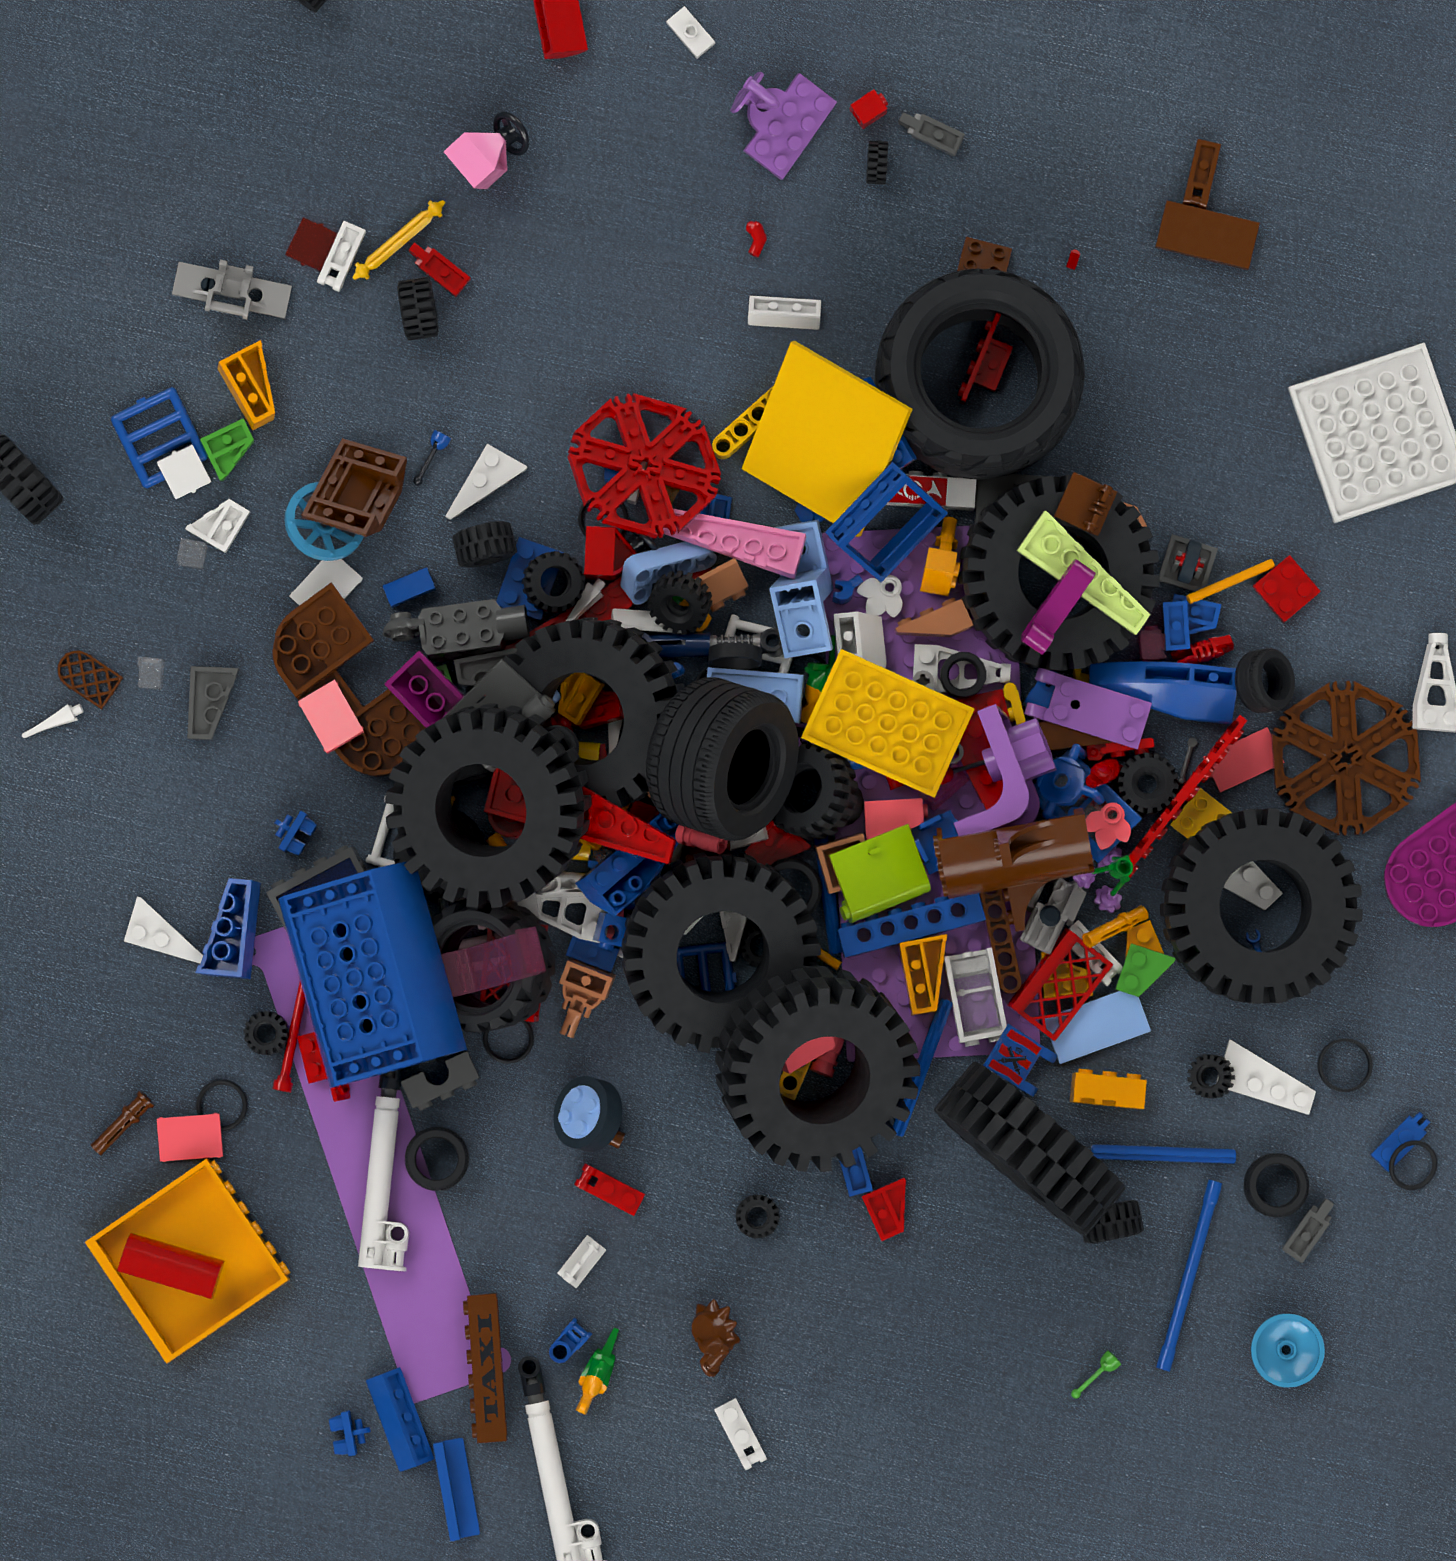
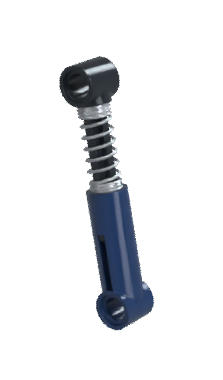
[642,628,783,658]

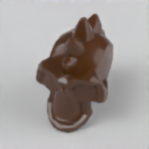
[691,1299,741,1377]

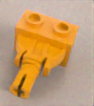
[920,517,960,596]

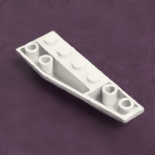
[833,612,886,761]

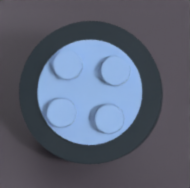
[553,1076,622,1152]

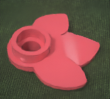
[1085,803,1131,850]

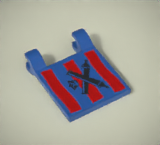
[983,1024,1058,1097]

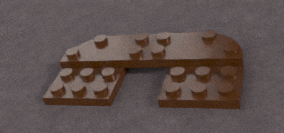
[272,582,426,777]

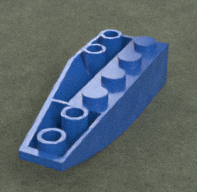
[1089,661,1237,725]
[575,813,679,916]

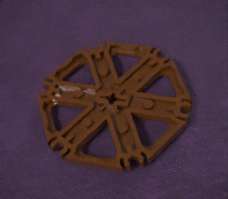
[1271,681,1421,836]

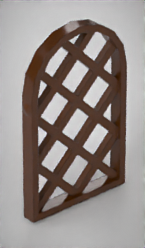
[58,651,123,709]

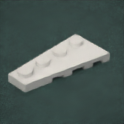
[1216,1040,1316,1115]

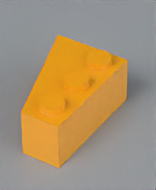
[218,340,275,431]
[898,934,947,1016]
[1070,1069,1147,1109]

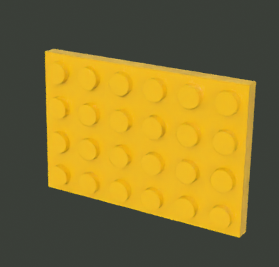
[801,649,974,798]

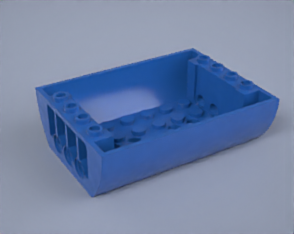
[278,861,467,1088]

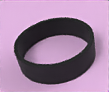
[708,642,762,670]
[1318,1038,1373,1092]

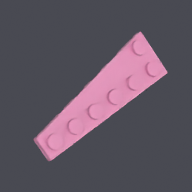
[663,509,806,579]

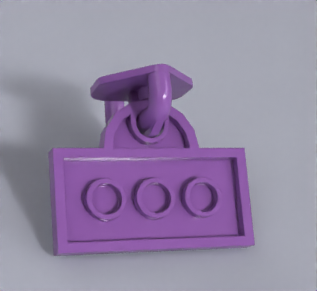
[730,72,837,180]

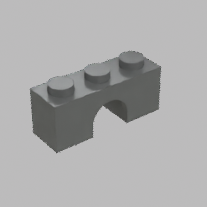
[401,1051,480,1111]

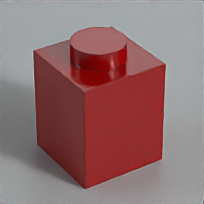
[850,89,888,129]

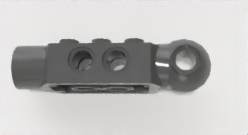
[383,599,530,662]

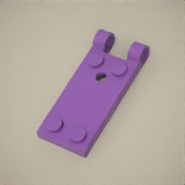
[1024,668,1152,750]

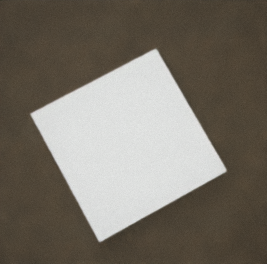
[1288,342,1456,524]

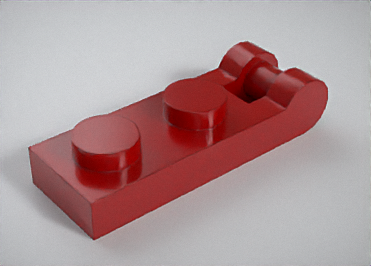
[574,1163,645,1216]

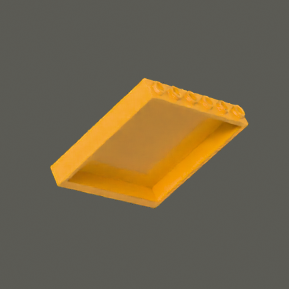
[85,1159,291,1364]

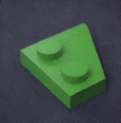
[200,418,254,481]
[1116,943,1175,997]

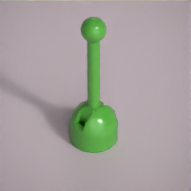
[1071,1350,1121,1399]

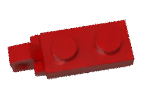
[409,242,471,297]
[1086,738,1154,761]

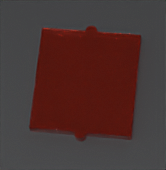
[285,217,338,272]

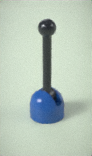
[413,430,451,485]

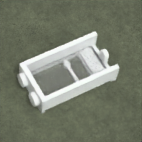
[944,948,1007,1047]

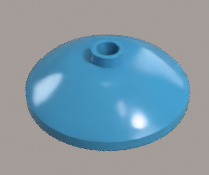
[1251,1314,1325,1388]

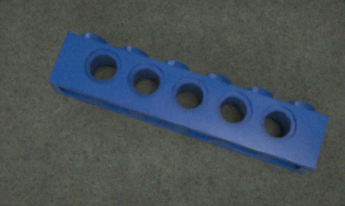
[836,893,986,959]

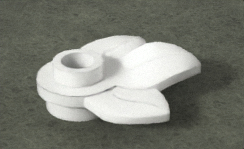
[857,575,903,618]

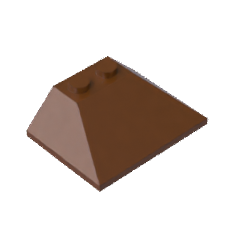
[301,438,407,537]

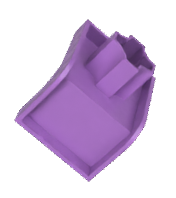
[954,704,1057,836]

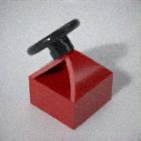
[584,518,658,581]

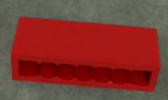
[533,0,588,60]
[117,1233,225,1299]

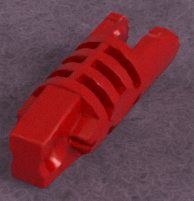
[1170,635,1234,664]
[1085,758,1123,788]

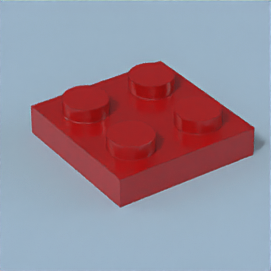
[1252,555,1321,623]

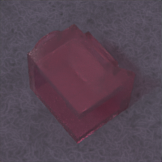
[1138,626,1167,662]

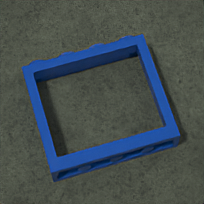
[825,462,948,583]

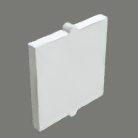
[157,444,211,499]

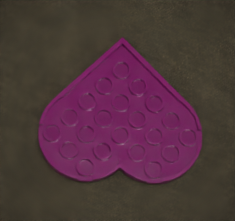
[1384,802,1456,927]

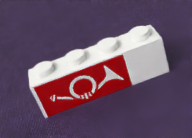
[886,471,976,511]

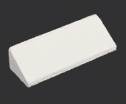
[748,296,821,330]
[611,608,682,633]

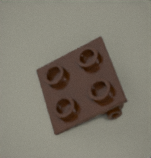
[957,237,1012,272]
[1054,472,1117,536]

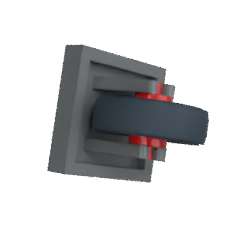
[1159,534,1218,592]

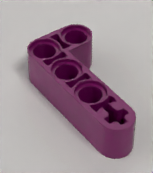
[1021,559,1096,655]

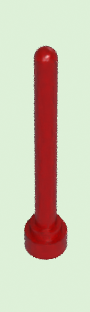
[272,981,305,1093]

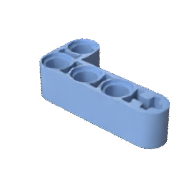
[621,541,717,605]

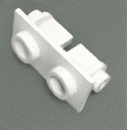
[557,1235,606,1288]

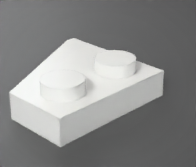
[185,499,251,553]

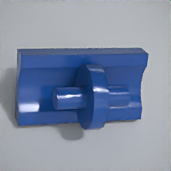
[274,811,317,856]
[329,1410,371,1456]

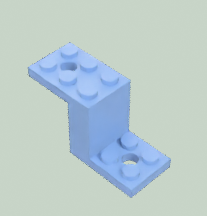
[769,519,833,658]

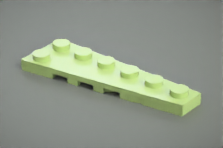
[1016,511,1150,635]

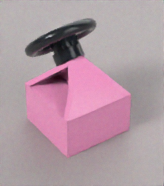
[444,112,529,189]

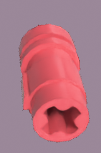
[675,825,728,854]
[810,1037,844,1078]

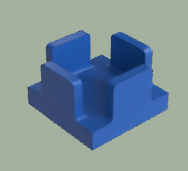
[911,810,958,875]

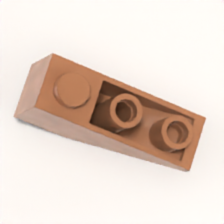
[894,597,973,637]

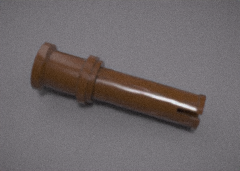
[91,1091,155,1156]

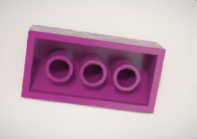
[384,650,464,728]

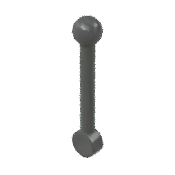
[1177,738,1197,786]

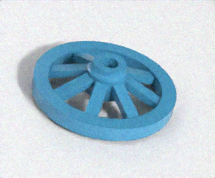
[285,482,364,561]

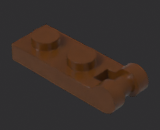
[1182,139,1221,210]

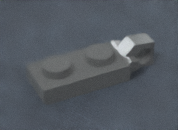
[898,112,965,157]
[1281,1198,1334,1263]

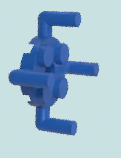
[1033,744,1105,820]

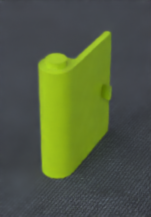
[829,824,931,923]

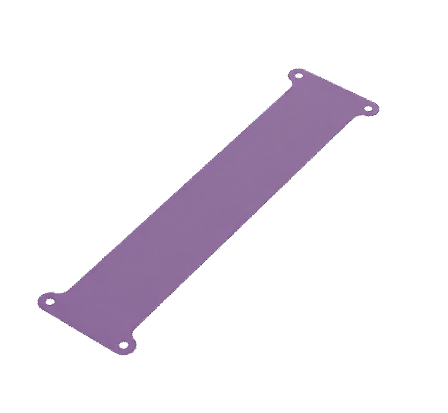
[252,923,511,1403]

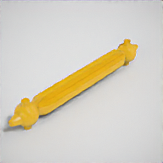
[352,200,445,280]

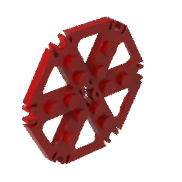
[567,393,721,538]

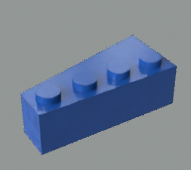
[195,878,261,979]

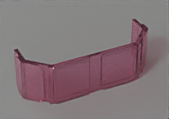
[441,927,546,997]

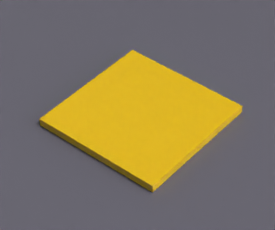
[741,341,912,537]

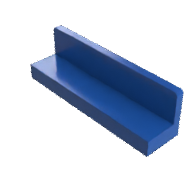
[366,1367,434,1472]
[433,1438,480,1541]

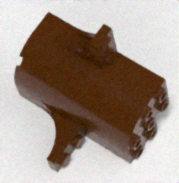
[933,808,1094,932]

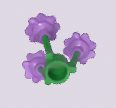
[1072,846,1133,913]

